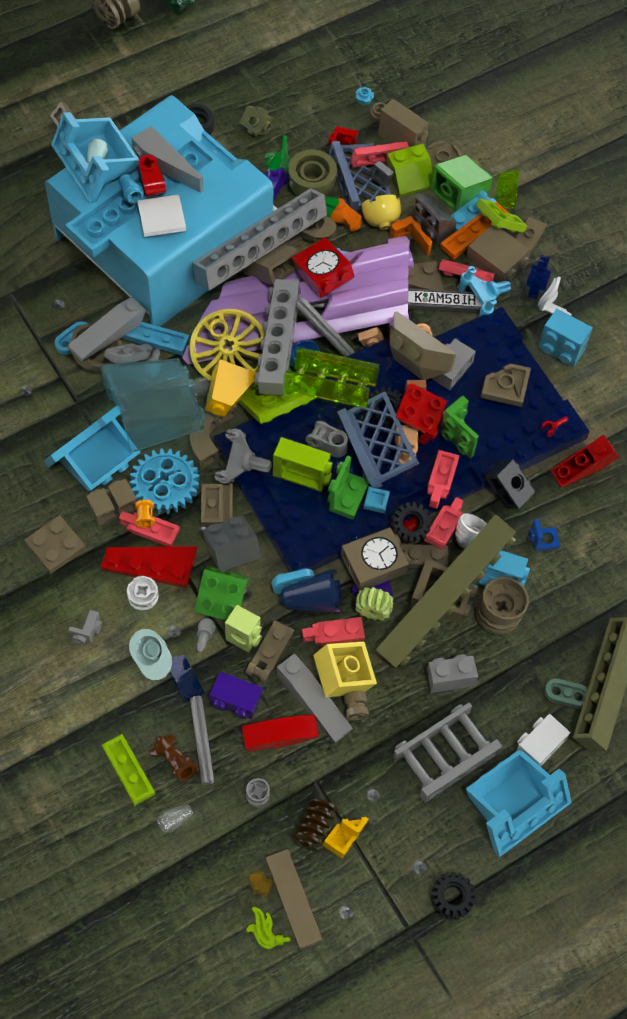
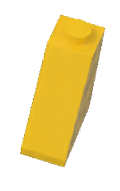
[205,359,256,417]

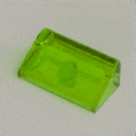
[496,170,519,209]

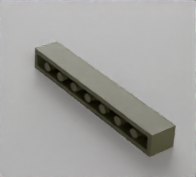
[376,514,516,668]

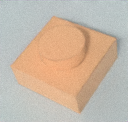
[358,327,385,348]

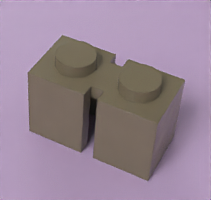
[86,479,137,526]

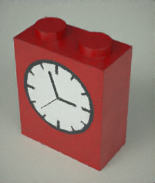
[291,237,355,297]

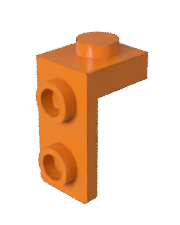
[389,216,432,256]

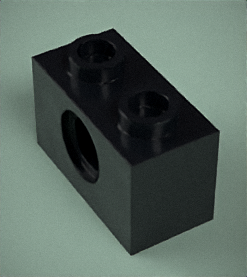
[484,459,535,509]

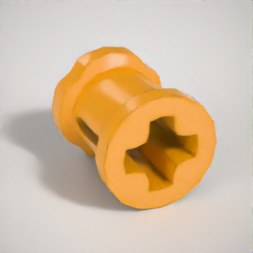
[135,500,155,528]

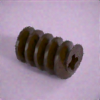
[292,798,339,852]

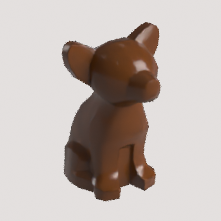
[149,734,197,782]

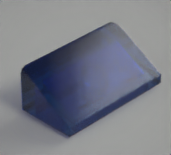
[168,655,205,703]

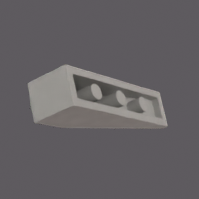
[132,126,204,193]
[67,297,146,361]
[277,653,353,743]

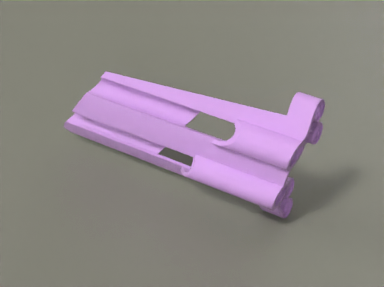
[182,235,414,364]

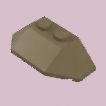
[390,311,457,380]

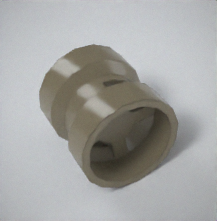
[344,691,369,721]

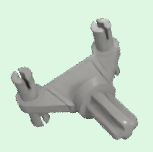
[215,429,272,484]

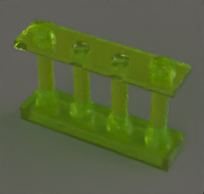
[284,347,380,408]

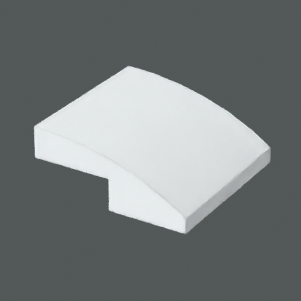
[137,195,186,237]

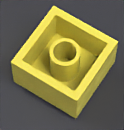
[313,642,377,697]

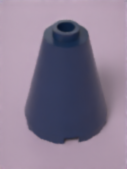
[280,569,342,614]

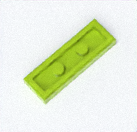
[102,734,156,806]

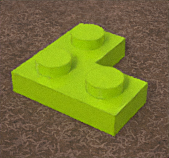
[476,198,528,233]

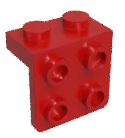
[396,383,447,445]

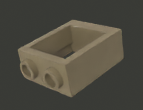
[410,560,478,624]

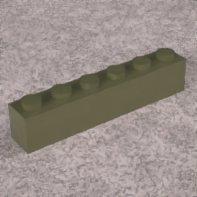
[573,617,627,751]

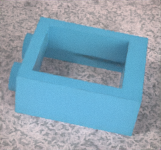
[475,551,530,586]

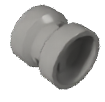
[246,778,270,808]

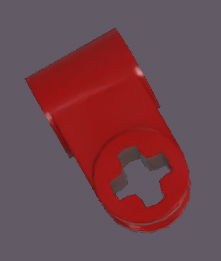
[138,155,166,197]

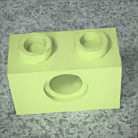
[225,605,262,652]

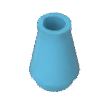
[119,174,144,204]

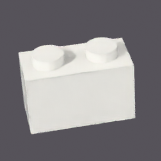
[516,714,570,767]

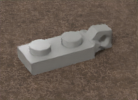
[104,343,153,366]

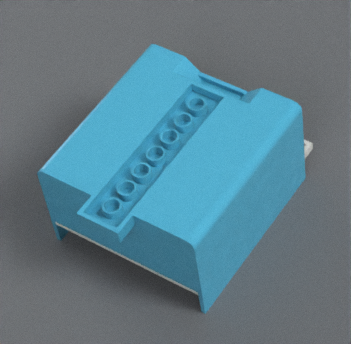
[45,95,277,327]

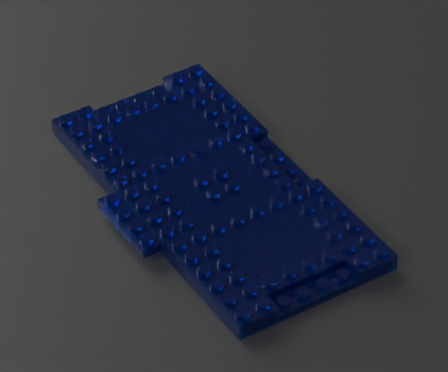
[214,307,590,572]

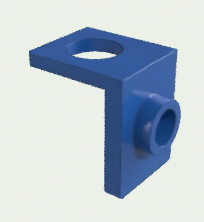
[528,519,560,551]

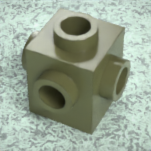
[239,106,273,136]

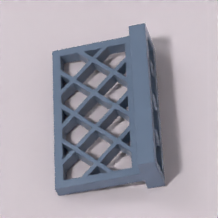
[328,141,392,211]
[338,392,419,488]

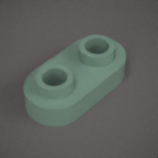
[544,678,588,709]

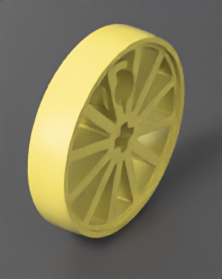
[190,309,266,382]

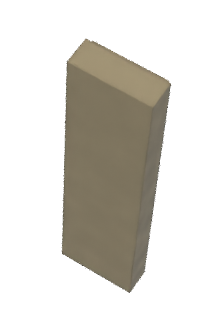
[266,849,323,950]

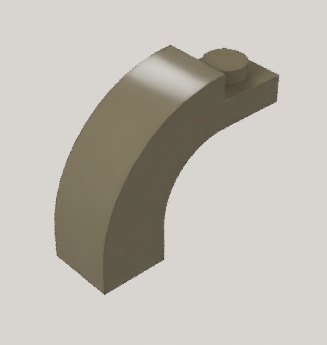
[190,405,237,470]

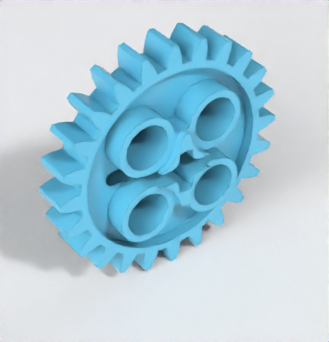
[130,448,200,514]

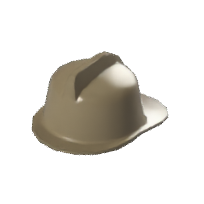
[299,216,337,240]

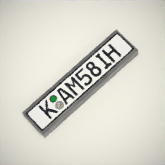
[408,288,482,313]

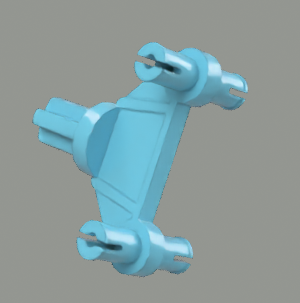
[457,266,511,322]

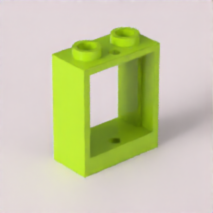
[273,437,333,492]

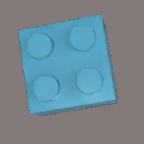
[538,308,593,367]

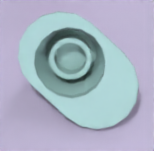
[129,629,172,680]

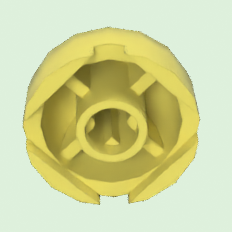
[361,195,401,230]

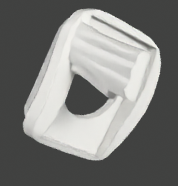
[538,276,572,316]

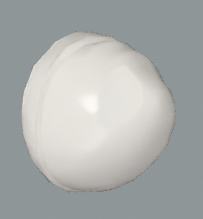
[455,513,487,548]

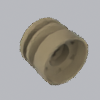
[91,0,140,29]
[475,577,529,635]

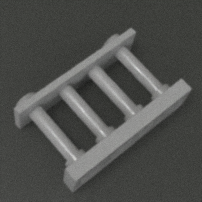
[393,702,503,803]

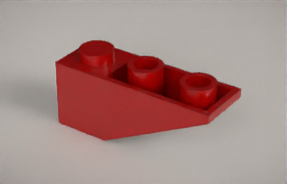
[550,434,620,487]

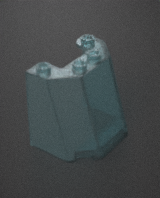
[100,358,206,452]

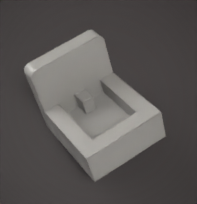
[68,610,102,645]

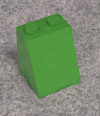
[431,155,492,212]

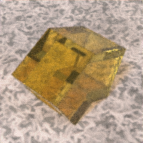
[249,871,273,898]

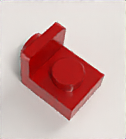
[328,126,358,145]

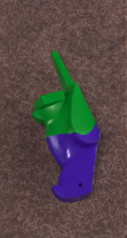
[264,135,289,200]

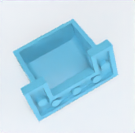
[51,112,139,202]
[43,405,141,492]
[466,749,572,857]

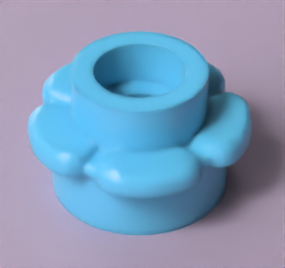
[356,87,374,105]

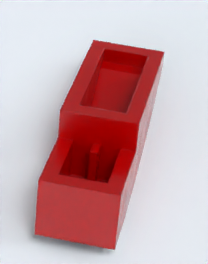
[242,715,320,753]

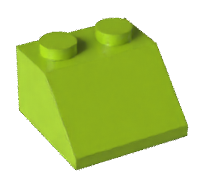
[386,144,433,197]

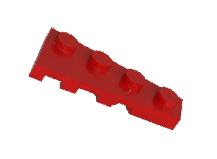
[101,546,198,589]

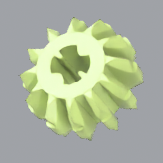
[355,587,393,621]

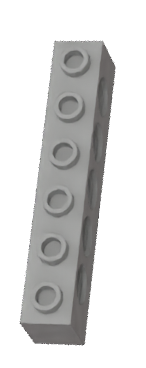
[255,279,301,395]

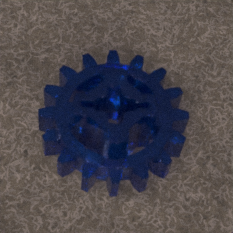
[526,255,552,299]

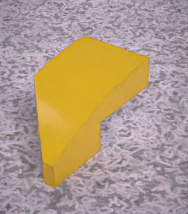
[323,817,369,859]

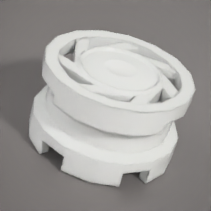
[127,576,159,611]

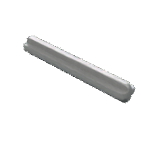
[296,298,356,361]
[190,696,214,785]

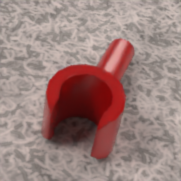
[542,416,568,437]

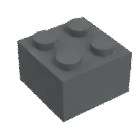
[202,515,262,572]

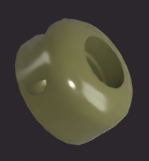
[288,149,337,196]

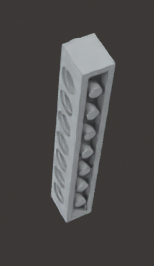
[192,188,327,290]

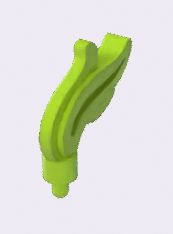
[247,907,291,950]

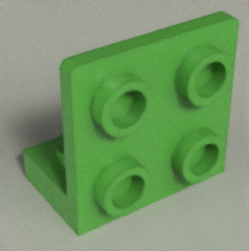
[440,396,479,458]
[327,456,369,520]
[194,566,251,620]

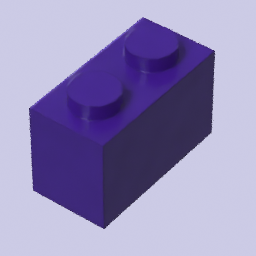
[209,672,263,719]

